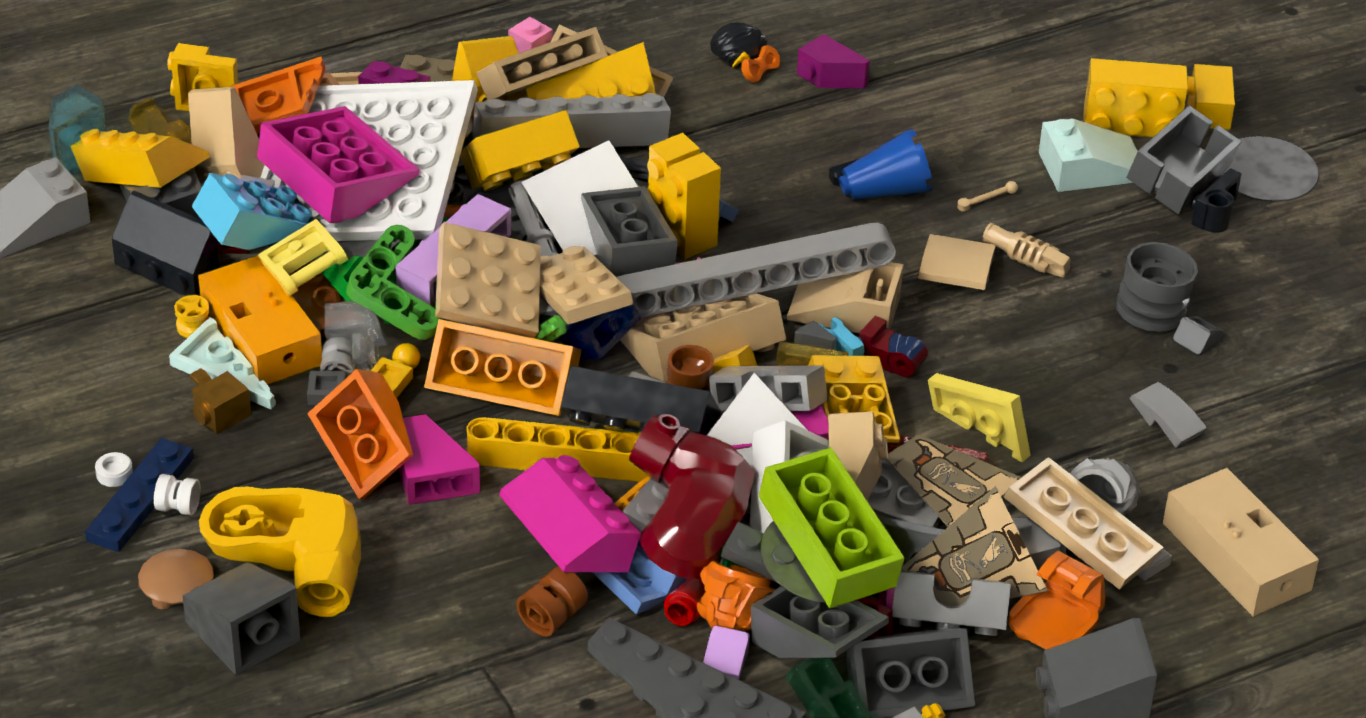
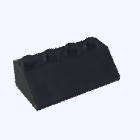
[560,366,722,436]

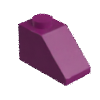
[797,34,870,88]

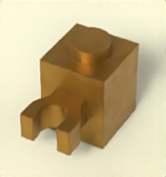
[190,368,251,434]

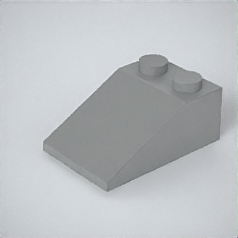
[0,157,91,258]

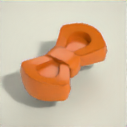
[741,45,780,83]

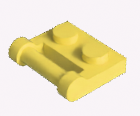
[258,219,348,297]

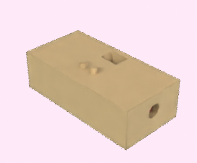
[1163,468,1319,616]

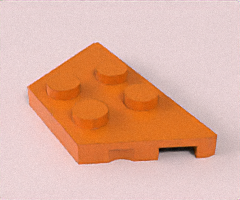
[230,56,326,134]

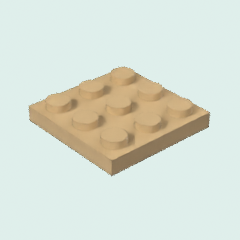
[435,222,541,338]

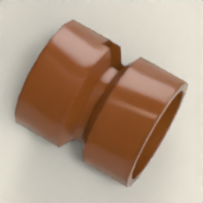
[667,345,714,391]
[516,566,588,637]

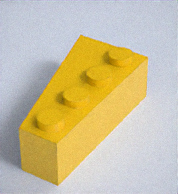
[524,42,656,100]

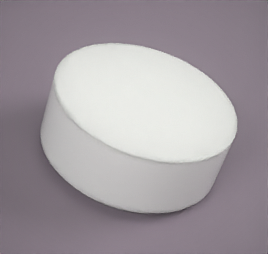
[95,452,133,487]

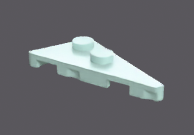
[169,317,276,409]

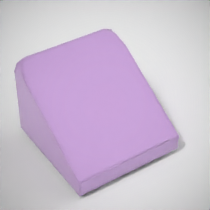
[703,626,750,679]

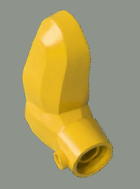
[199,486,361,617]

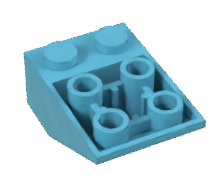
[192,173,314,250]

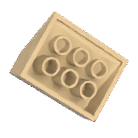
[612,293,786,383]

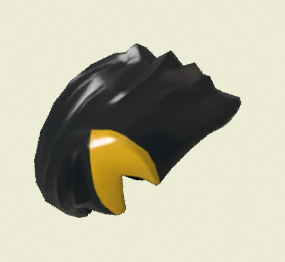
[710,22,767,68]

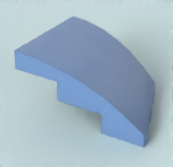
[593,535,687,614]

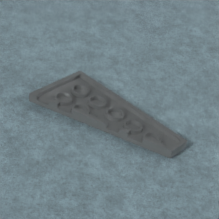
[588,618,806,718]

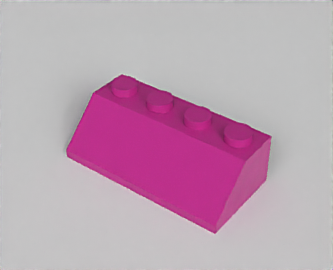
[499,455,641,572]

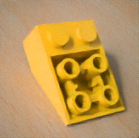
[808,355,900,443]

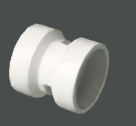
[154,474,201,516]

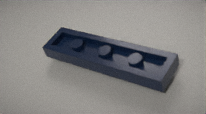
[85,438,194,552]

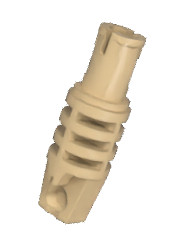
[983,223,1070,278]

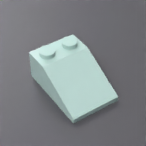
[1039,119,1138,192]

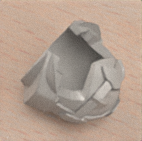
[1070,457,1141,515]

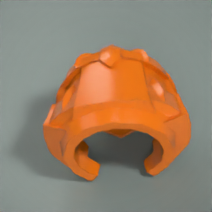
[697,561,776,632]

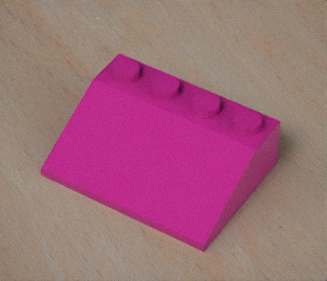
[257,106,420,223]

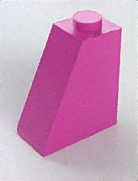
[398,414,480,505]

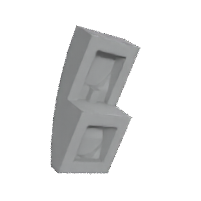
[1130,382,1207,448]

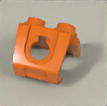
[1008,551,1105,650]

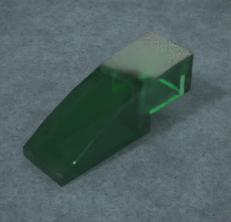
[785,658,872,718]

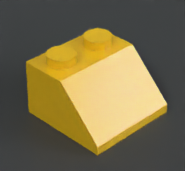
[452,36,525,116]

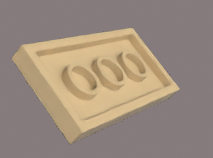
[539,246,633,324]
[1004,457,1164,590]

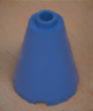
[839,129,933,200]

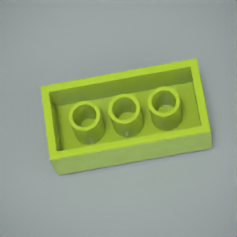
[758,447,905,608]

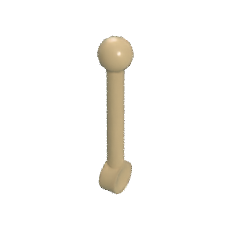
[957,181,1018,211]

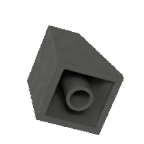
[183,562,301,675]
[1036,618,1157,718]

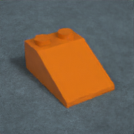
[307,369,413,500]

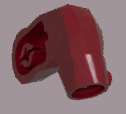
[629,414,755,579]

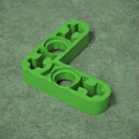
[346,225,440,340]

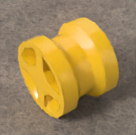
[174,295,209,338]

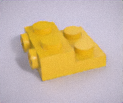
[167,43,239,111]

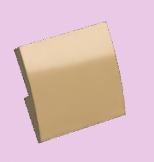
[918,234,996,290]

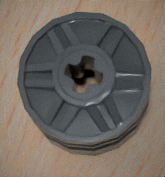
[1116,242,1198,332]

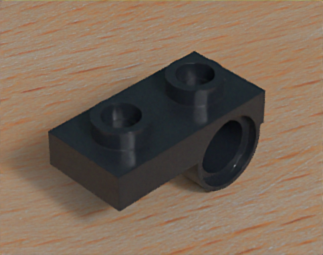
[1191,168,1242,233]

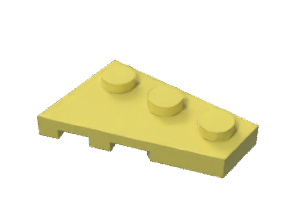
[928,373,1031,462]

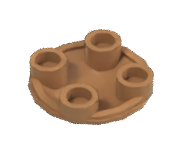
[138,549,214,609]

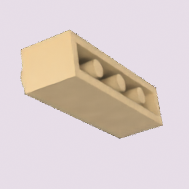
[476,27,608,100]

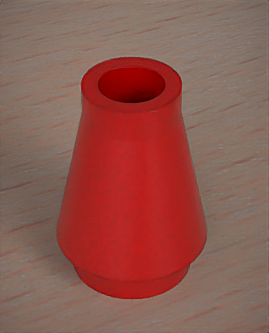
[664,578,706,626]

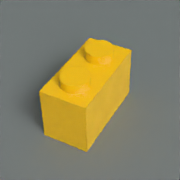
[1186,64,1235,130]

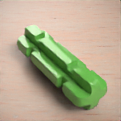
[534,315,569,342]

